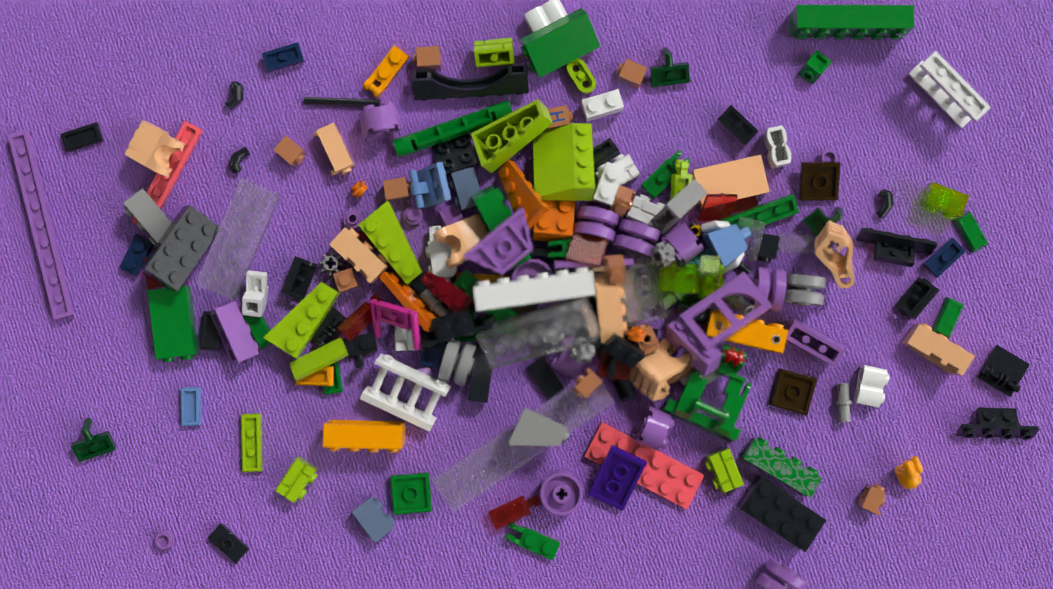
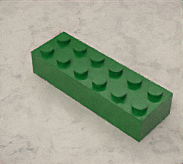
[789,5,914,40]

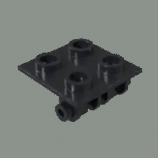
[433,134,478,177]
[312,306,351,347]
[977,345,1030,397]

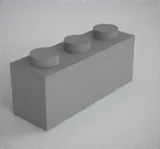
[123,188,172,246]

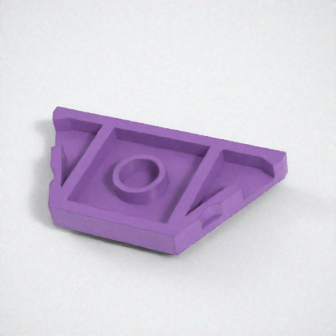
[463,207,533,275]

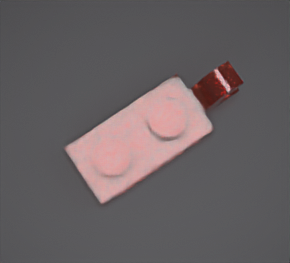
[337,294,383,342]
[488,495,542,530]

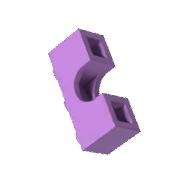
[665,317,722,377]

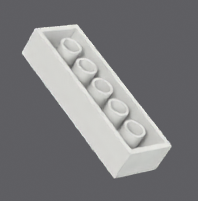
[473,267,596,311]

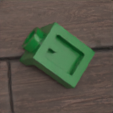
[798,50,832,85]

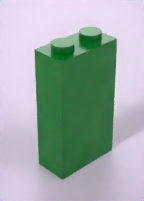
[520,8,601,78]
[148,286,199,363]

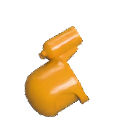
[894,456,923,490]

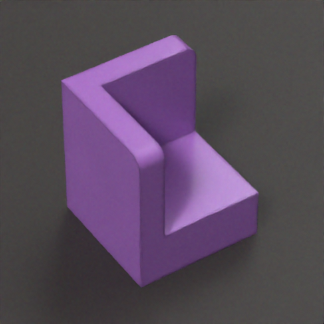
[438,202,464,226]

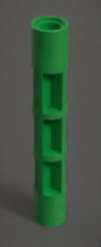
[393,100,512,158]

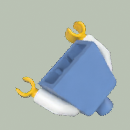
[690,220,752,280]

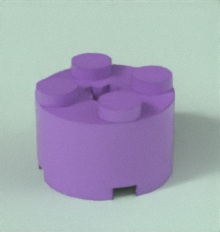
[358,102,401,139]
[660,220,704,265]
[551,335,582,380]
[634,406,674,450]

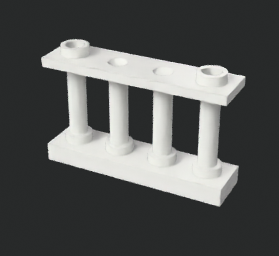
[908,51,991,128]
[360,354,451,432]

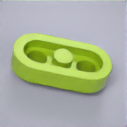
[567,58,596,94]

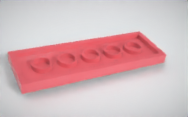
[584,422,704,509]

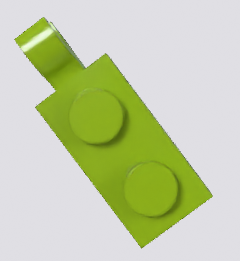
[670,159,692,212]

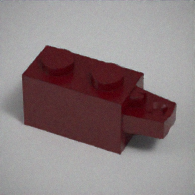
[421,271,474,312]

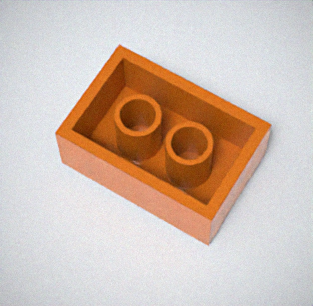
[533,200,575,242]

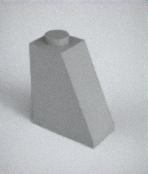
[651,179,707,234]
[508,407,570,446]

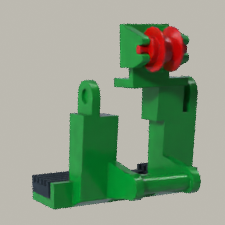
[661,343,751,442]

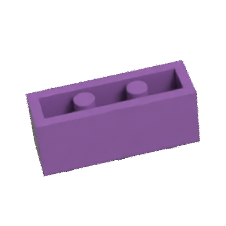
[210,301,259,365]
[785,317,845,367]

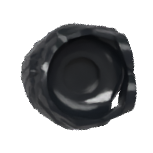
[676,293,710,326]

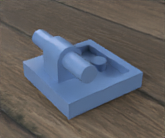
[409,162,451,209]

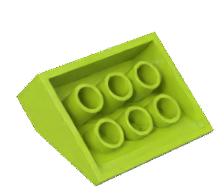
[533,123,595,201]

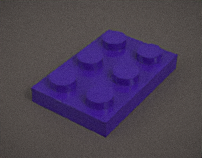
[588,445,647,511]

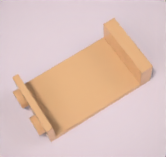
[691,155,770,209]

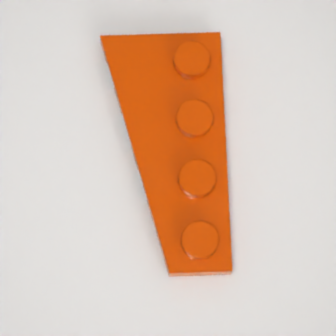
[498,160,549,230]
[379,272,439,331]

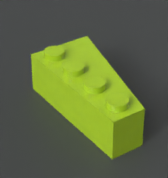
[471,99,553,173]
[358,201,423,285]
[263,282,341,358]

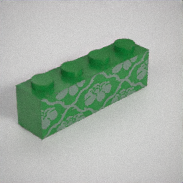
[741,437,822,498]

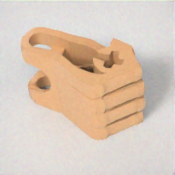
[125,120,185,178]
[433,214,489,268]
[814,221,854,289]
[628,338,694,401]

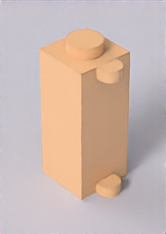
[313,122,355,176]

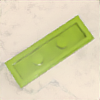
[289,337,349,381]
[241,413,263,472]

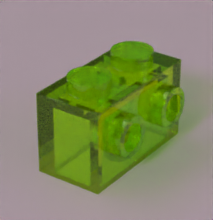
[920,182,969,220]
[699,255,724,299]
[659,262,701,293]

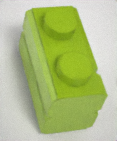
[474,38,514,68]
[705,447,744,493]
[275,457,318,503]

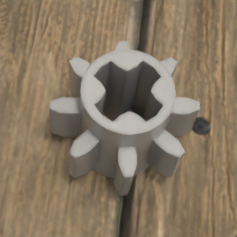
[651,242,675,267]
[319,252,344,276]
[570,340,595,364]

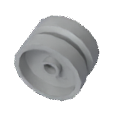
[784,274,826,306]
[438,339,476,386]

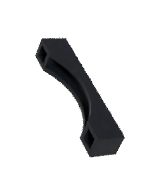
[412,63,529,101]

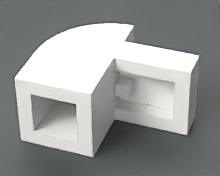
[242,270,269,317]

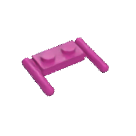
[370,299,421,350]

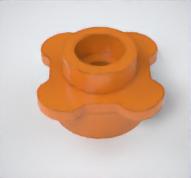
[350,180,368,198]
[626,326,647,341]

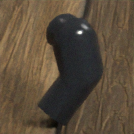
[225,81,244,110]
[228,146,250,174]
[876,189,894,219]

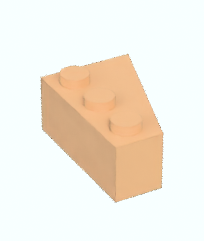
[329,227,389,284]
[593,273,627,343]
[902,323,975,376]

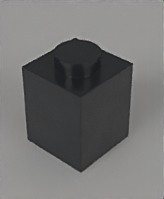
[753,233,780,263]

